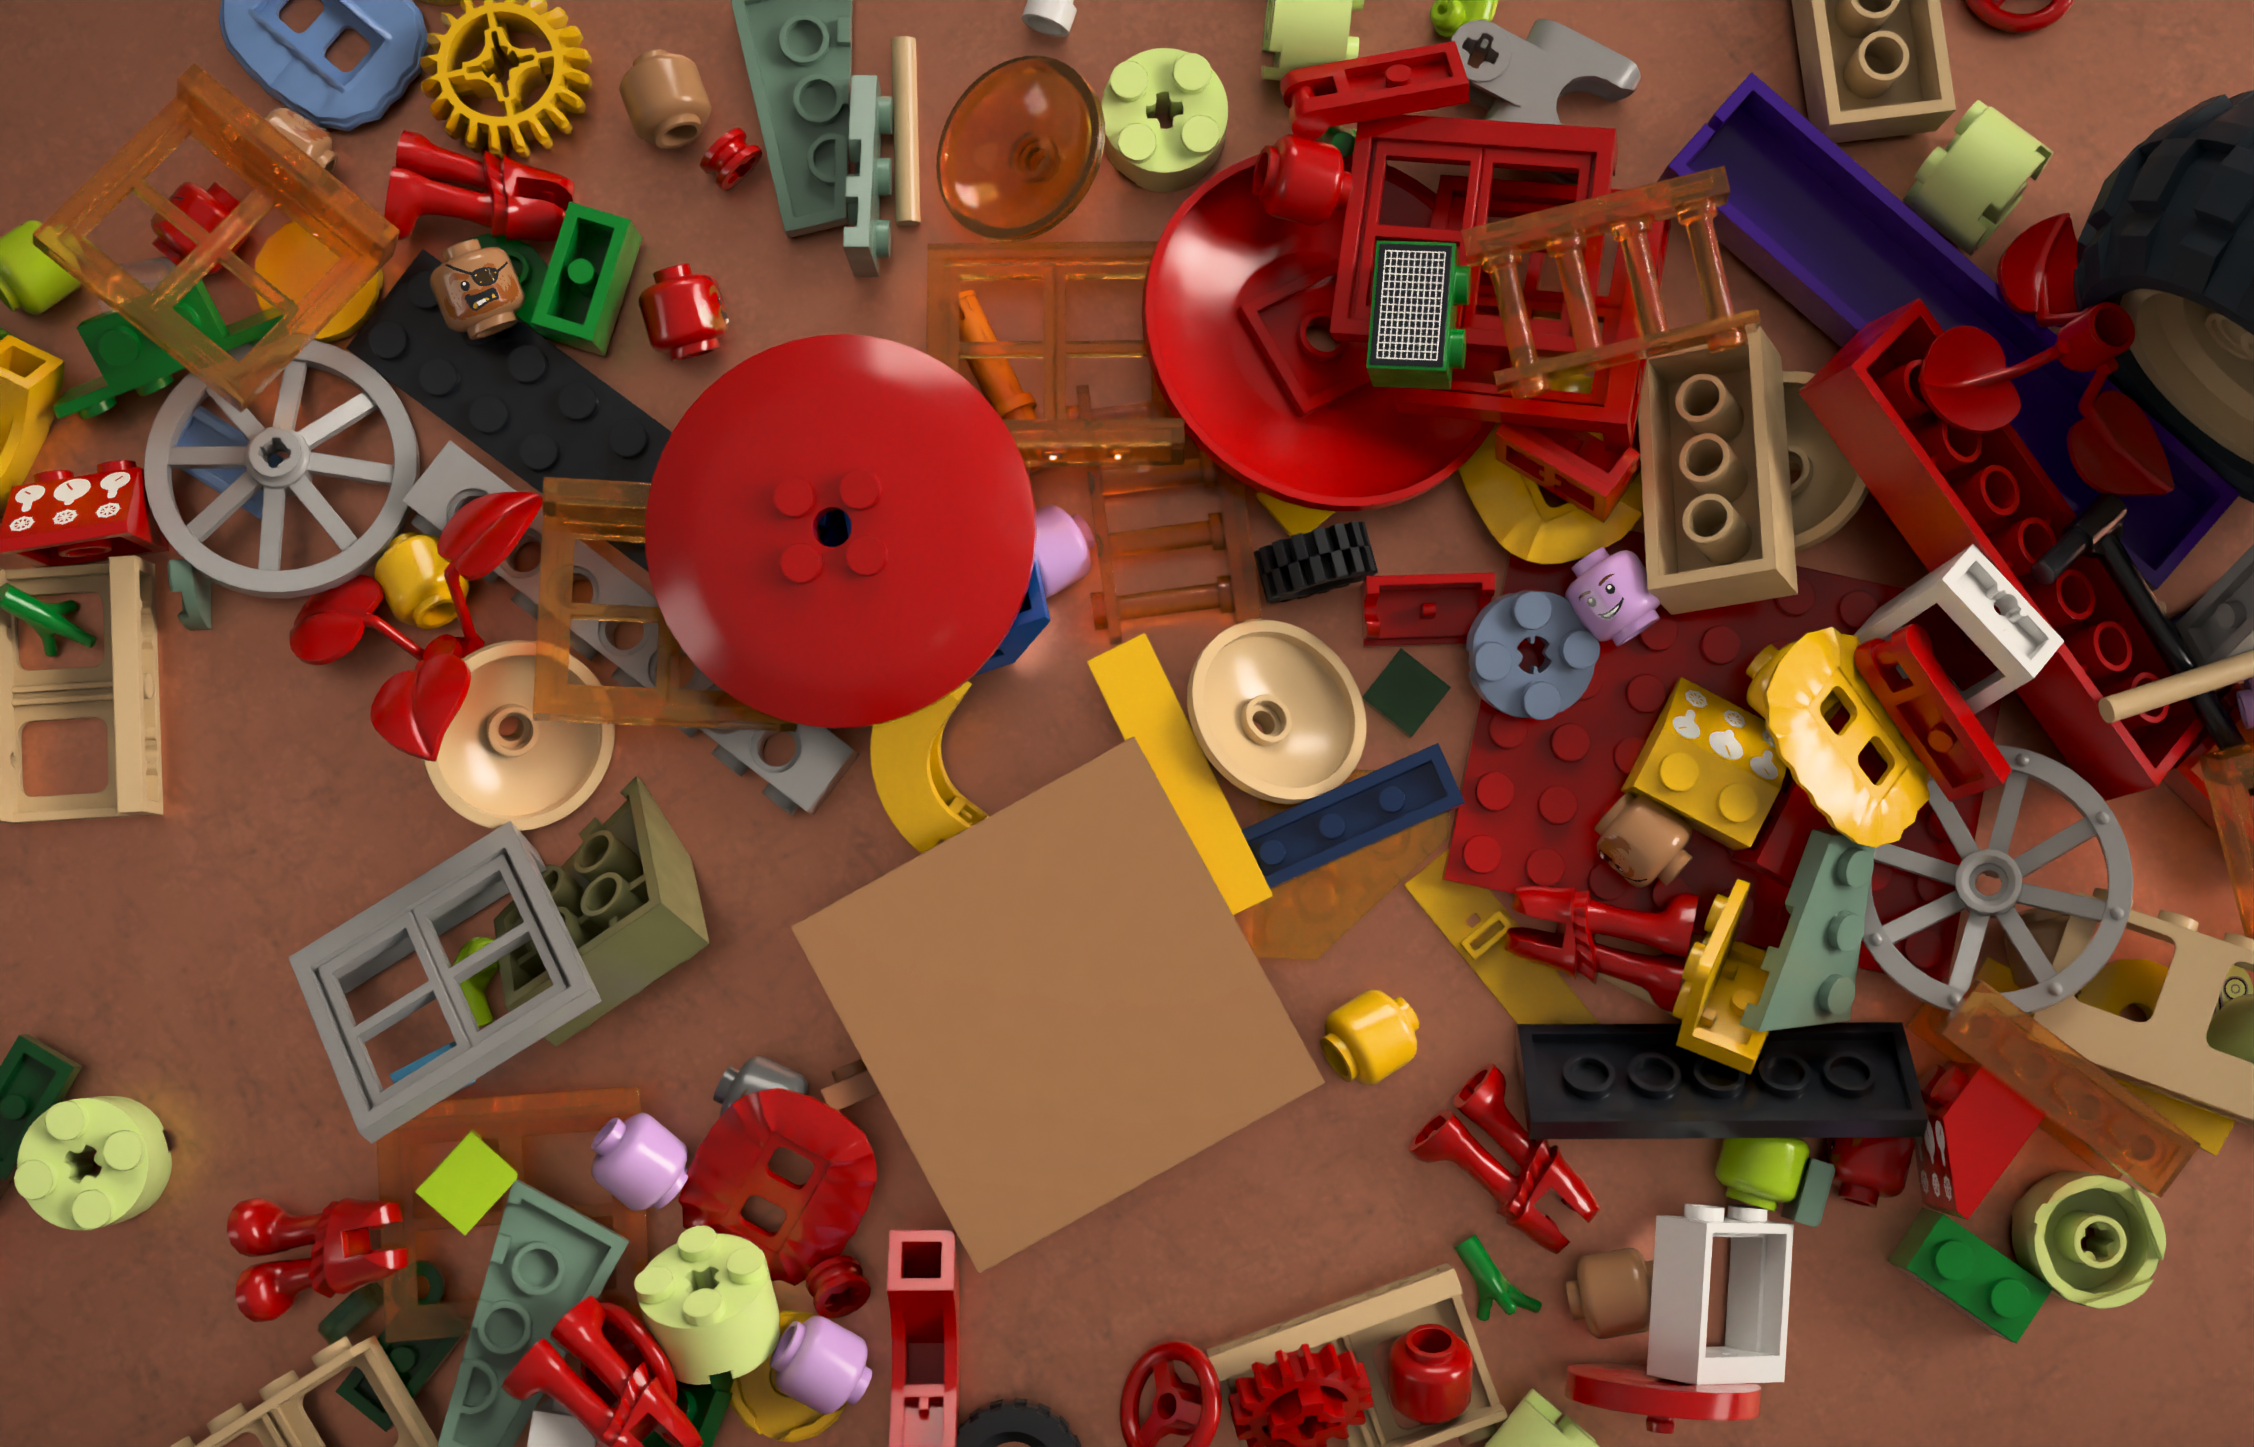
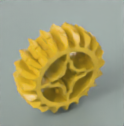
[420,0,592,159]

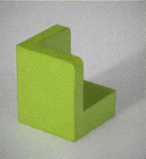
[415,1129,518,1236]

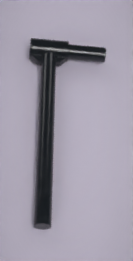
[2030,493,2254,796]

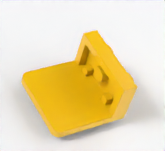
[1672,879,1770,1074]

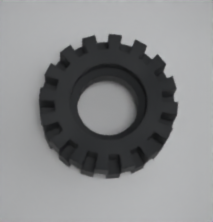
[1254,521,1378,604]

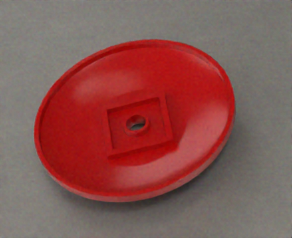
[1141,153,1511,511]
[645,334,1037,729]

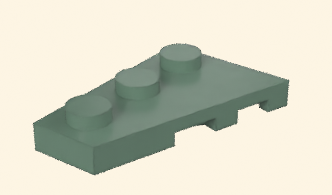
[843,75,893,277]
[1739,828,1875,1032]

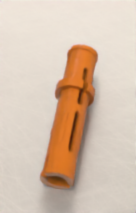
[938,289,1059,474]

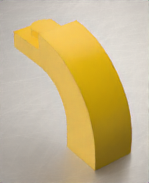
[0,334,65,515]
[870,681,990,854]

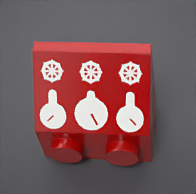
[0,460,169,568]
[1913,1061,2047,1220]

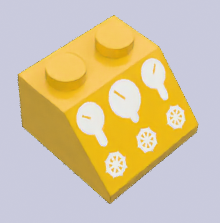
[1621,677,1787,851]

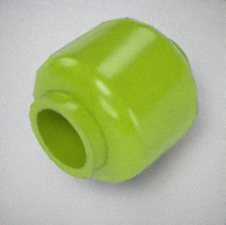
[0,220,85,315]
[1715,1138,1810,1212]

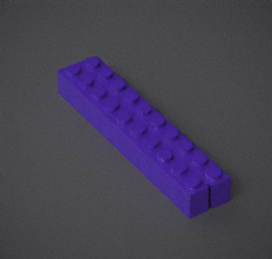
[1655,72,2240,591]

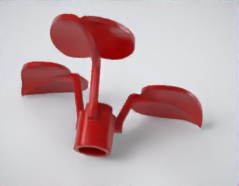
[1918,213,2175,497]
[289,492,545,762]

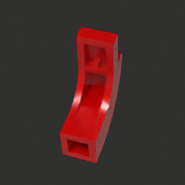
[887,1230,960,1447]

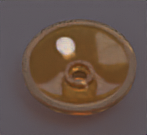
[936,55,1105,242]

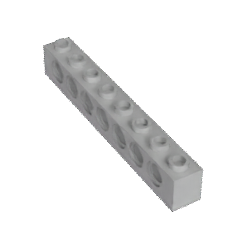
[402,440,860,815]

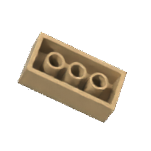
[1791,0,1956,143]
[1638,326,1798,615]

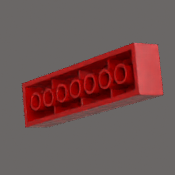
[1798,297,2204,801]

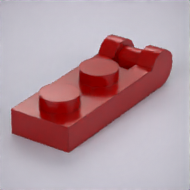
[1280,41,1469,139]
[1854,624,2012,802]

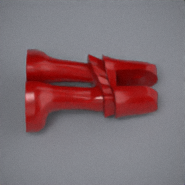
[383,130,575,243]
[1504,885,1699,1012]
[1408,1063,1601,1255]
[227,1198,408,1322]
[501,1295,703,1447]

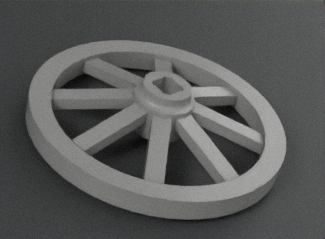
[144,337,420,598]
[1862,745,2133,1019]

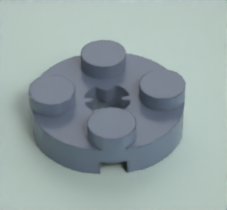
[1466,590,1600,720]

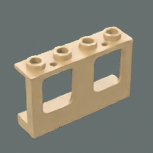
[0,555,163,824]
[2025,888,2254,1127]
[1206,1262,1508,1447]
[170,1335,438,1447]

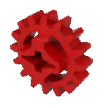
[1228,1344,1374,1447]

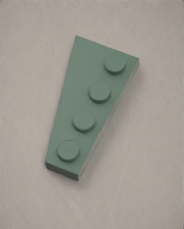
[731,0,853,238]

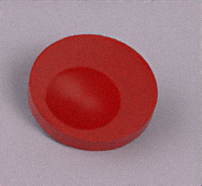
[1565,1363,1761,1434]

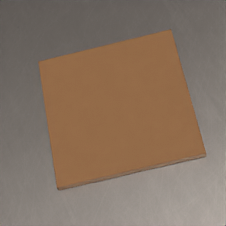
[790,737,1325,1274]

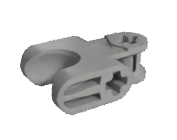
[1450,19,1641,185]

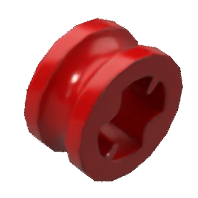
[700,128,763,190]
[806,1256,871,1318]

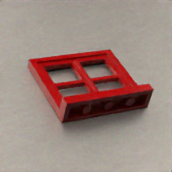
[1329,114,1618,361]
[1394,175,1671,452]

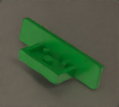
[52,274,299,419]

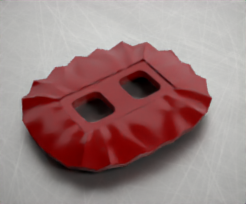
[678,1088,877,1286]

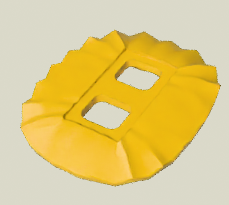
[1458,363,1643,565]
[1763,627,1931,848]

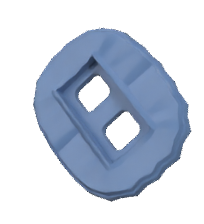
[219,0,429,132]

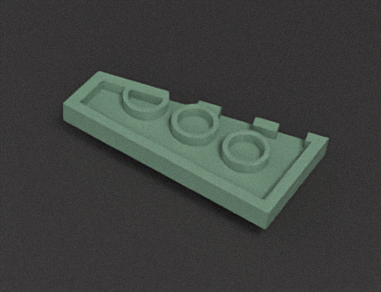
[437,1179,629,1447]

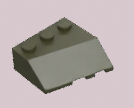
[493,776,710,1047]

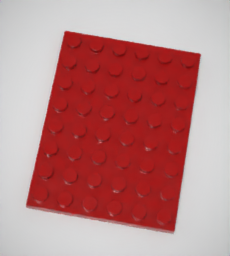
[1442,531,2002,985]

